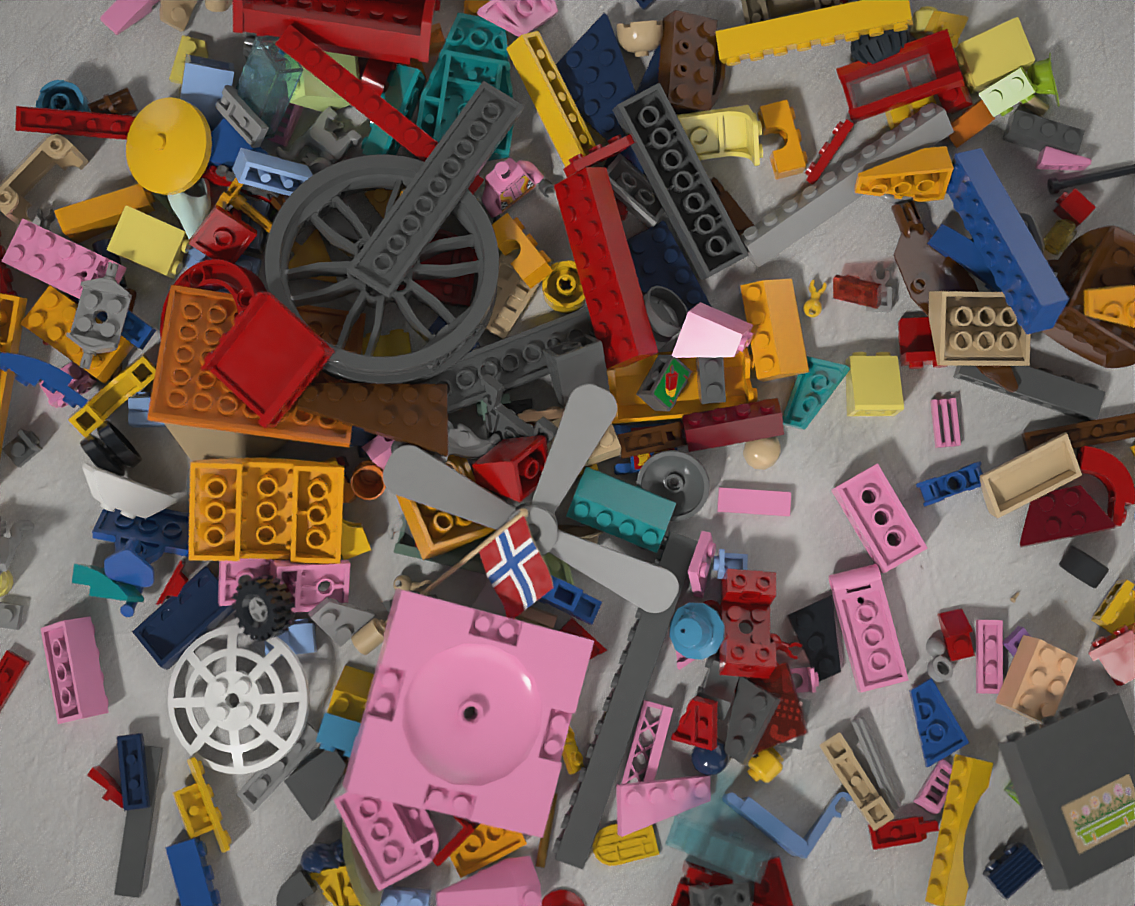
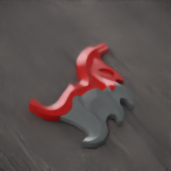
[201,165,280,210]

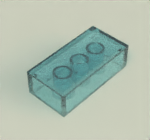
[235,35,303,139]
[665,814,772,883]

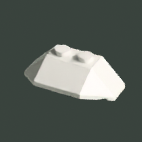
[82,463,177,519]

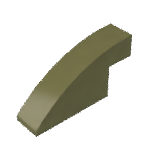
[342,820,383,906]

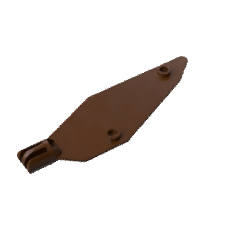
[891,200,1018,393]

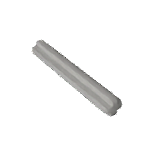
[852,717,901,811]

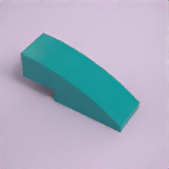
[72,564,144,602]

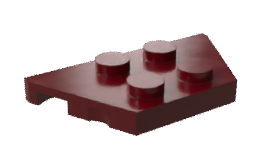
[1019,485,1115,548]

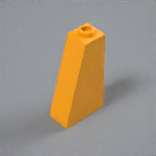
[54,184,156,244]

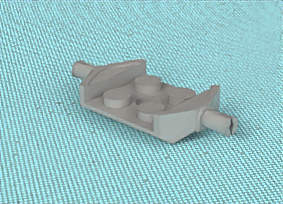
[66,262,132,370]

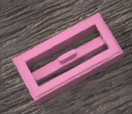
[930,398,961,448]

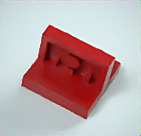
[189,204,257,264]

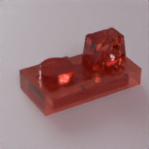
[833,274,881,309]

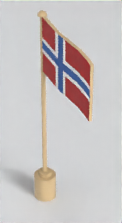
[351,508,554,655]

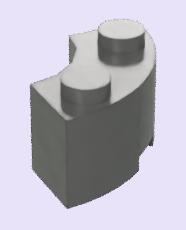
[695,647,739,721]

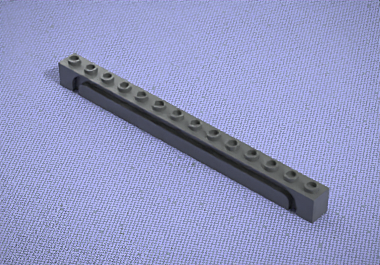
[552,531,698,870]

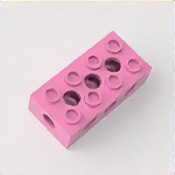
[831,463,927,574]

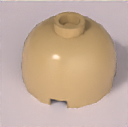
[617,20,663,57]

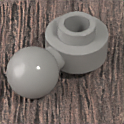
[926,637,953,683]

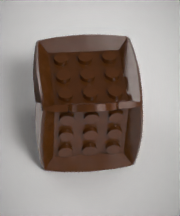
[1042,225,1135,368]

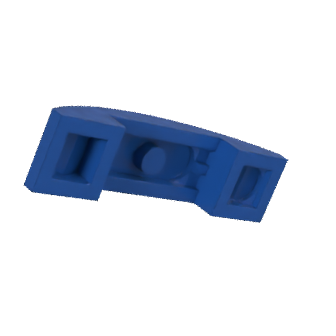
[927,224,1002,292]

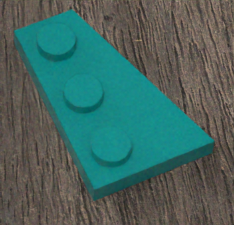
[782,356,851,430]

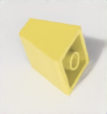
[954,17,1035,94]
[107,205,191,280]
[845,352,904,416]

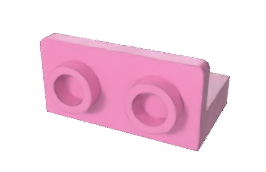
[39,361,97,408]

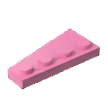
[616,775,711,837]

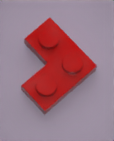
[682,860,734,887]

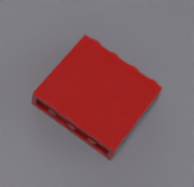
[200,292,335,429]

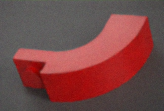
[1076,446,1135,527]

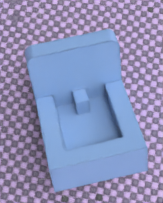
[713,549,748,579]

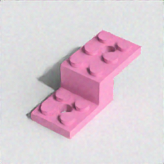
[218,558,350,612]

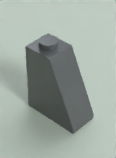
[284,748,349,821]

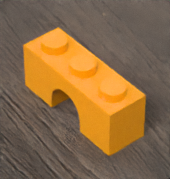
[757,100,808,180]
[492,213,553,289]

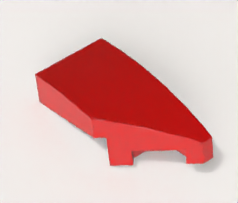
[87,765,123,808]

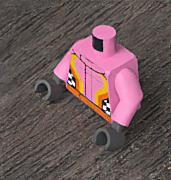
[482,158,555,223]

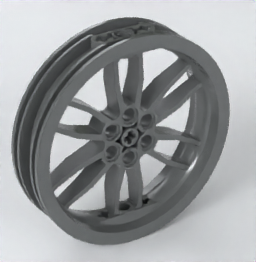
[265,155,499,384]

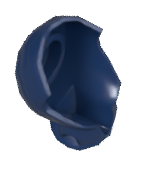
[301,839,345,873]

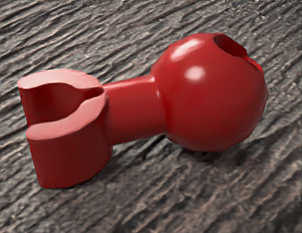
[770,633,802,659]

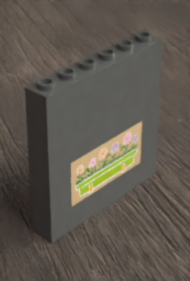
[998,692,1135,891]

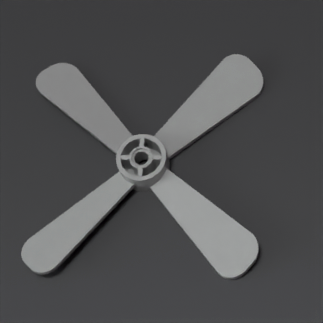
[383,384,679,617]

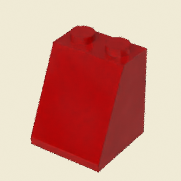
[472,435,548,502]

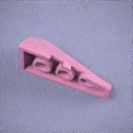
[436,856,542,906]

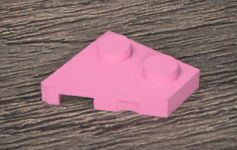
[688,531,716,598]

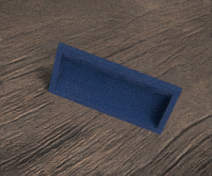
[132,566,236,670]

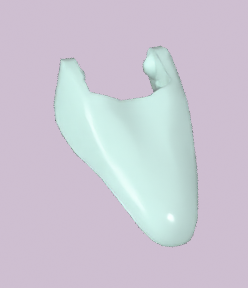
[167,178,211,239]

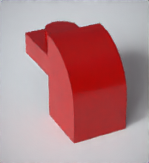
[361,58,399,96]

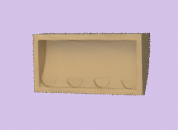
[980,433,1082,518]

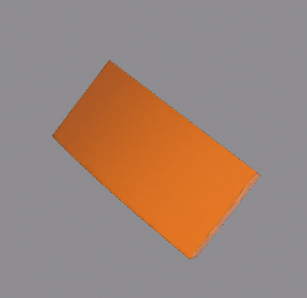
[948,99,996,148]

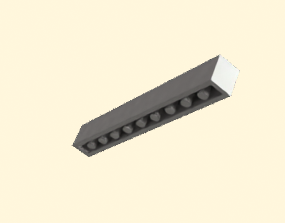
[739,102,954,268]

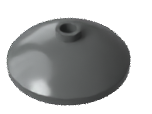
[636,450,710,521]

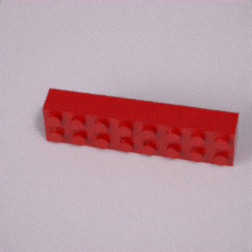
[554,167,658,369]

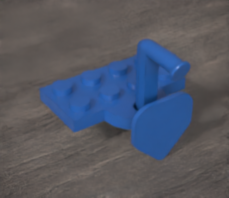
[92,508,189,617]

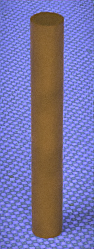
[535,792,558,868]

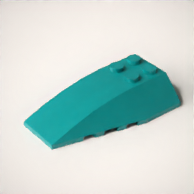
[416,13,514,161]

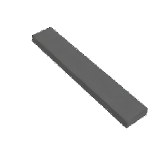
[114,745,163,898]

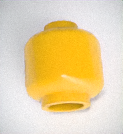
[747,746,784,783]

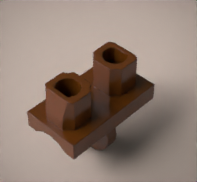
[88,88,138,115]

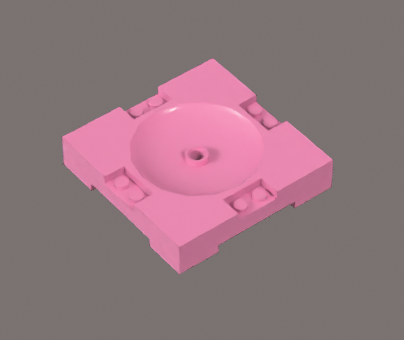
[343,588,594,838]

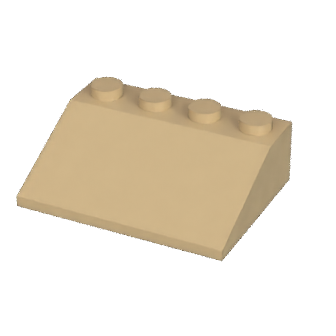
[928,291,1031,366]

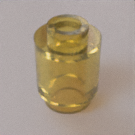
[1044,219,1077,255]

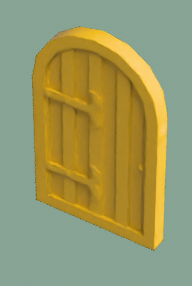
[592,823,660,866]

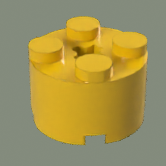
[542,260,586,314]

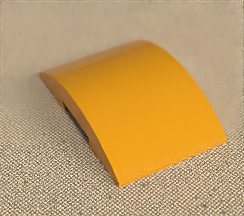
[189,458,344,564]

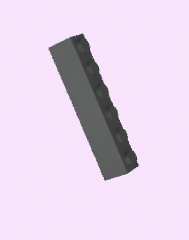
[953,365,1105,421]

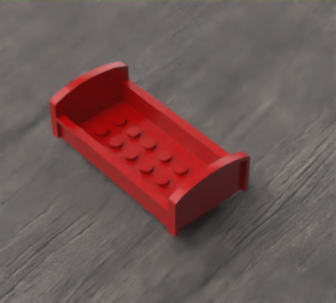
[233,0,441,65]

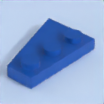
[909,678,970,768]

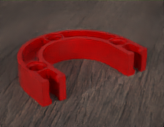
[160,259,267,338]

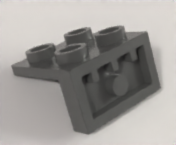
[689,882,750,906]

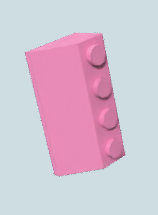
[40,616,109,724]

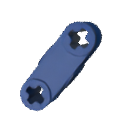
[916,461,983,507]

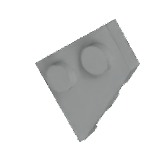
[308,597,376,647]

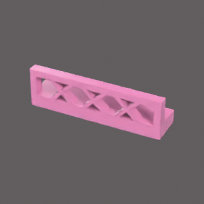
[621,700,673,784]

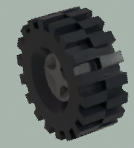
[232,575,295,641]

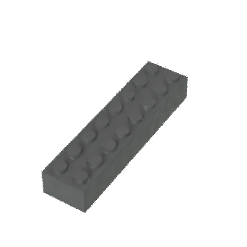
[612,83,749,280]

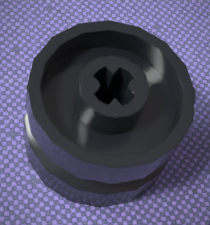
[80,420,142,477]

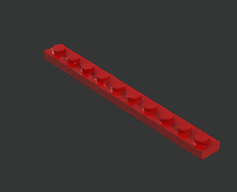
[275,25,484,195]

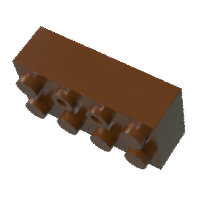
[658,10,726,115]

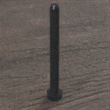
[1047,164,1135,195]

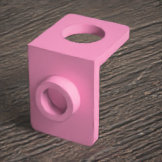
[782,667,819,694]

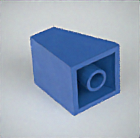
[206,118,269,173]

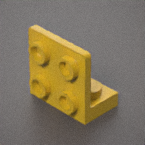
[1091,579,1135,634]

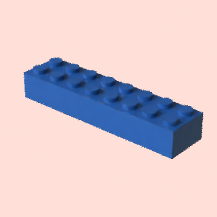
[946,148,1069,335]

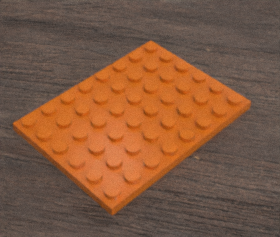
[147,285,366,448]

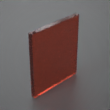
[734,662,808,754]

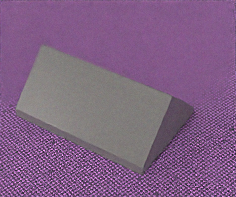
[607,153,665,228]

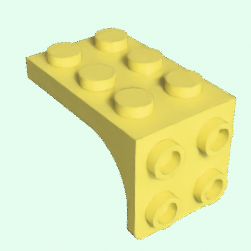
[677,105,763,166]

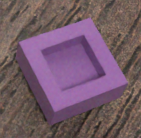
[1003,626,1031,657]

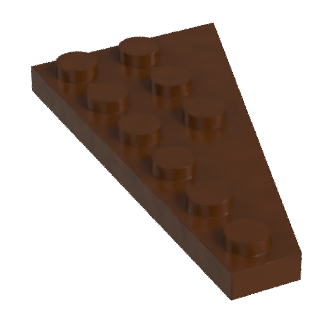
[298,383,448,457]

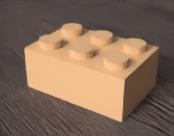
[995,635,1078,724]

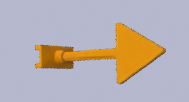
[215,178,338,283]

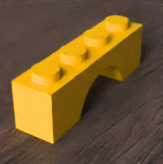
[68,353,156,437]
[321,456,371,560]

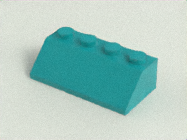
[361,64,427,156]
[566,466,676,553]

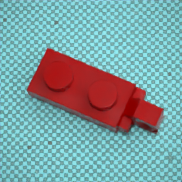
[867,816,939,850]

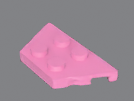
[477,0,558,37]

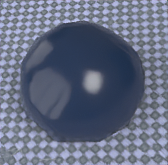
[691,738,730,776]

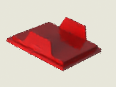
[156,559,189,605]

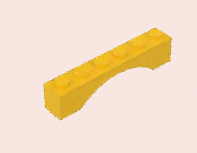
[925,754,993,906]

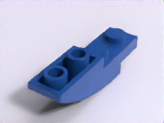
[0,352,88,408]
[537,575,602,625]

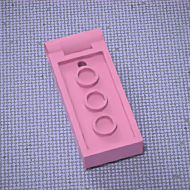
[2,218,127,299]
[829,564,909,692]

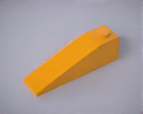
[854,146,953,202]

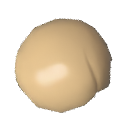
[743,436,781,470]

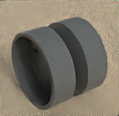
[643,286,688,350]

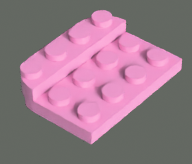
[333,792,439,891]

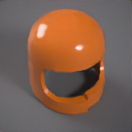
[350,460,386,500]

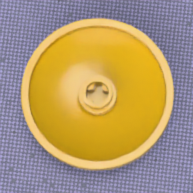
[126,97,212,195]

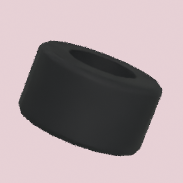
[1059,546,1109,589]

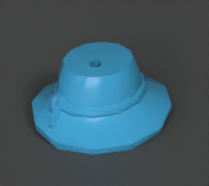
[670,603,724,660]

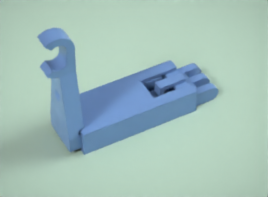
[722,792,854,858]

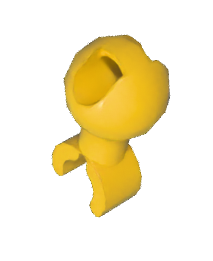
[803,280,827,317]

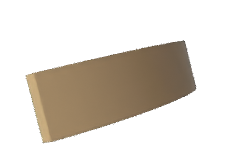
[819,732,895,831]

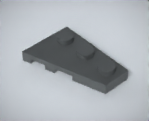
[724,677,781,765]

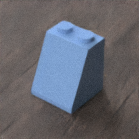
[180,54,234,130]

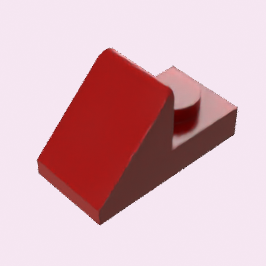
[937,608,975,661]

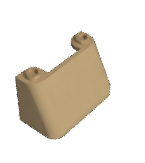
[0,134,89,226]

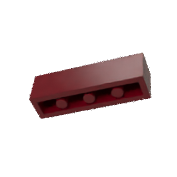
[682,398,784,452]

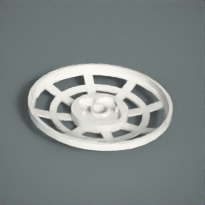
[168,625,310,774]

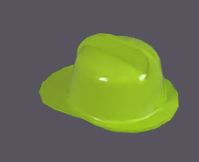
[1027,52,1060,107]

